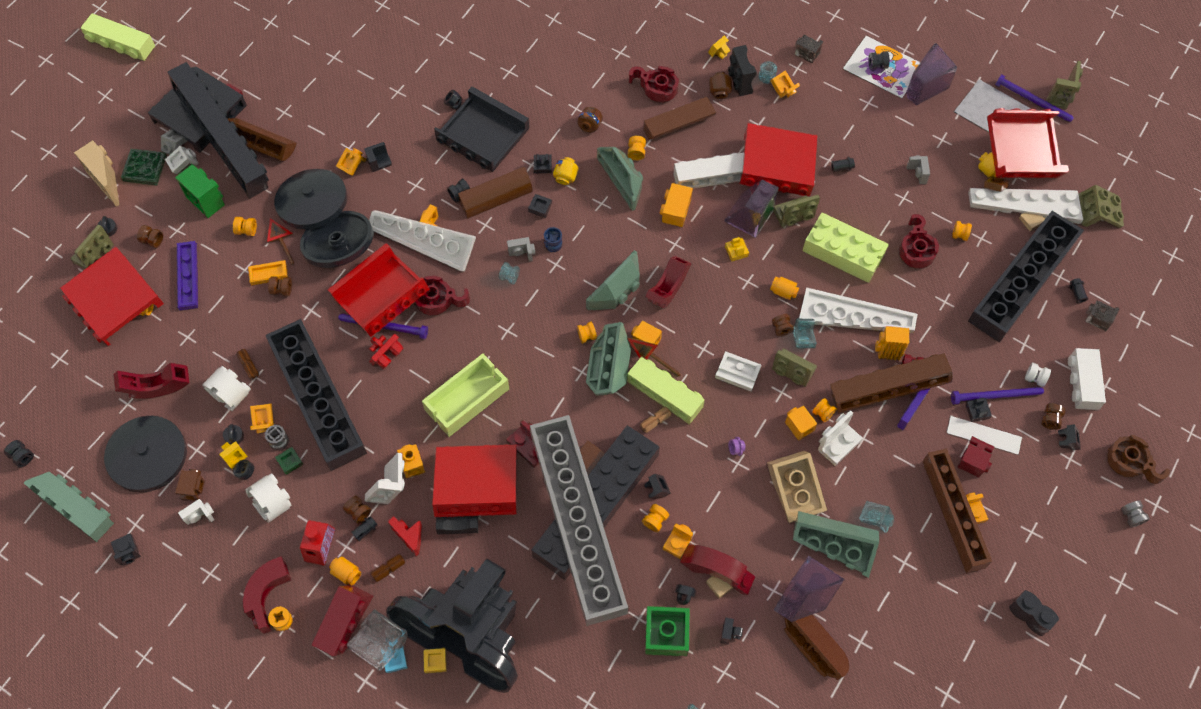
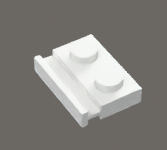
[715,351,761,391]

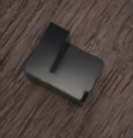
[364,142,392,172]

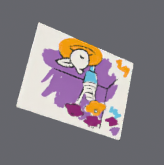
[843,36,925,98]

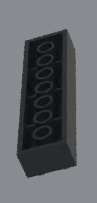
[167,62,269,199]
[968,210,1084,343]
[265,319,367,471]
[531,425,660,580]

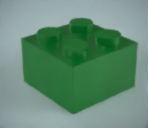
[175,164,225,218]
[645,606,690,656]

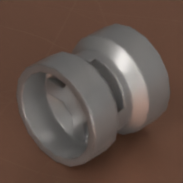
[265,425,289,451]
[1121,500,1150,527]

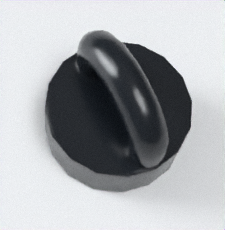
[444,90,462,109]
[97,216,118,236]
[223,424,244,445]
[675,584,696,605]

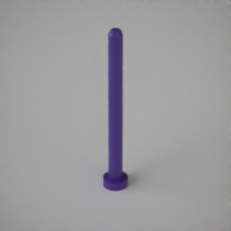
[995,74,1074,122]
[338,314,428,339]
[951,387,1044,405]

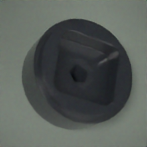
[233,459,254,480]

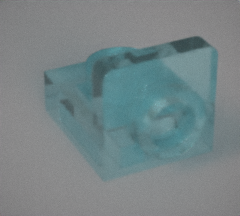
[859,501,894,533]

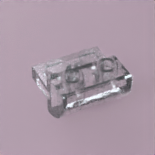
[347,609,407,671]

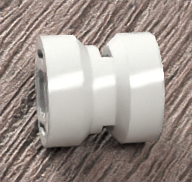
[1025,362,1051,387]

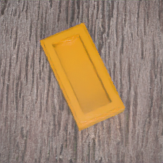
[248,260,288,286]

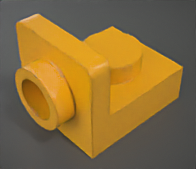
[336,148,367,176]
[966,493,988,524]
[663,523,693,559]

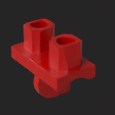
[369,334,404,369]

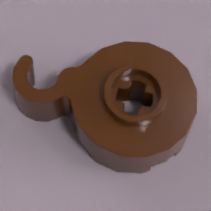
[1107,435,1170,484]

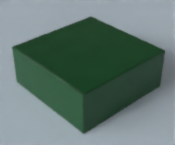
[275,447,304,475]

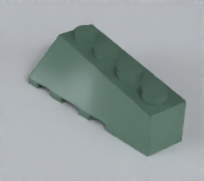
[24,472,114,542]
[793,511,879,578]

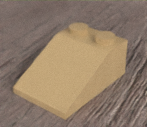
[74,140,119,206]
[767,451,827,523]

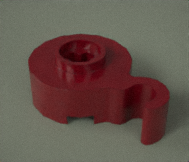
[629,66,679,103]
[899,214,939,269]
[415,276,470,316]

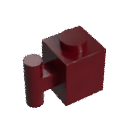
[957,436,995,478]

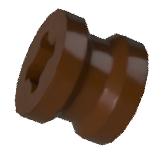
[771,314,794,336]

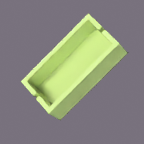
[803,213,889,283]
[422,354,509,437]

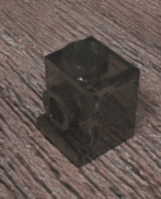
[795,35,823,63]
[1085,300,1120,331]

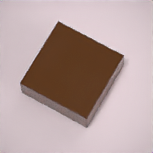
[984,177,1009,192]

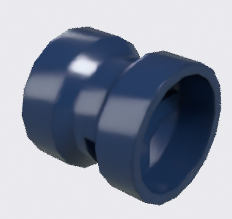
[544,227,562,252]

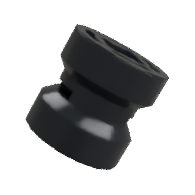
[868,51,890,70]
[447,179,470,203]
[4,440,34,468]

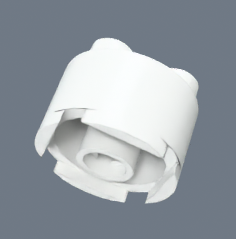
[202,366,251,411]
[245,473,292,523]

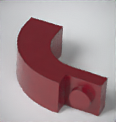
[645,256,692,309]
[113,363,190,399]
[680,544,755,595]
[243,556,292,634]

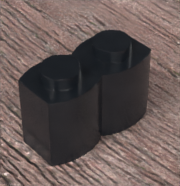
[1009,590,1059,636]

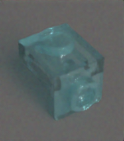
[793,318,817,348]

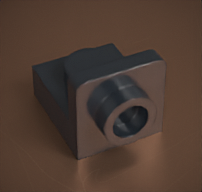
[111,533,141,565]

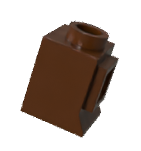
[175,469,205,501]

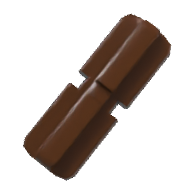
[236,349,259,379]
[371,554,405,582]

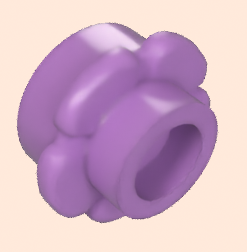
[728,437,745,456]

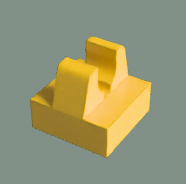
[708,35,730,59]
[725,237,749,262]
[219,441,248,469]
[424,648,447,673]

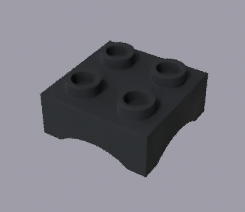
[728,45,757,96]
[436,516,478,535]

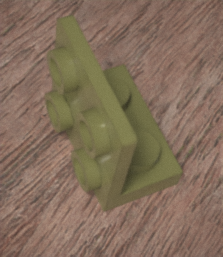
[1046,61,1083,109]
[1078,185,1124,228]
[773,195,820,227]
[71,225,114,269]
[772,348,817,387]

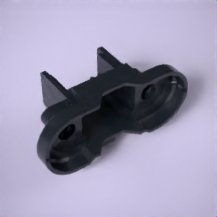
[386,559,518,693]

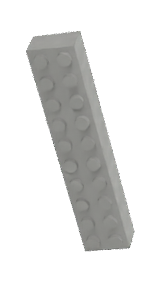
[530,415,628,626]

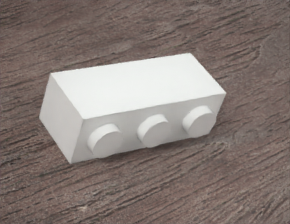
[1068,348,1106,410]

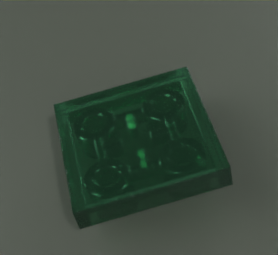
[121,149,167,185]

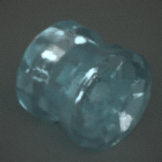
[759,61,777,84]
[499,262,520,284]

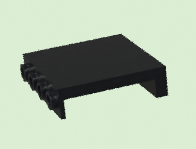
[148,66,247,153]
[434,86,530,172]

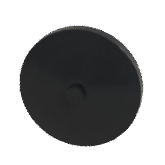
[274,169,348,229]
[300,211,374,268]
[104,416,187,492]

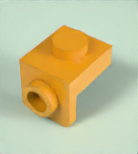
[770,70,800,98]
[419,204,439,226]
[250,404,274,433]

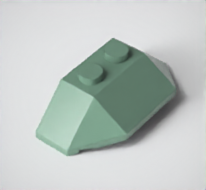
[597,147,643,211]
[586,250,640,310]
[586,322,631,396]

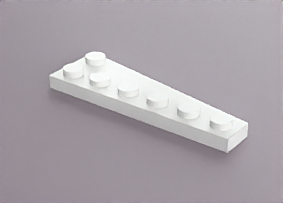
[968,188,1083,224]
[369,210,476,271]
[798,288,918,334]

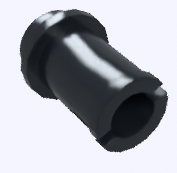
[831,157,855,173]
[1069,278,1088,303]
[351,516,378,542]

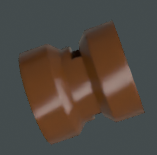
[137,225,164,248]
[268,276,292,296]
[1041,403,1066,430]
[343,495,372,524]

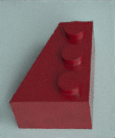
[312,585,374,656]

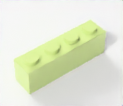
[81,13,155,61]
[627,357,705,424]

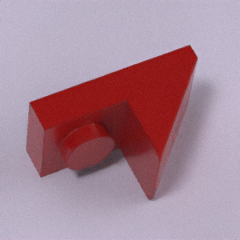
[388,516,422,556]

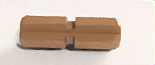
[640,407,671,433]

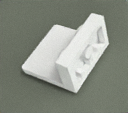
[818,411,863,466]
[365,453,404,504]

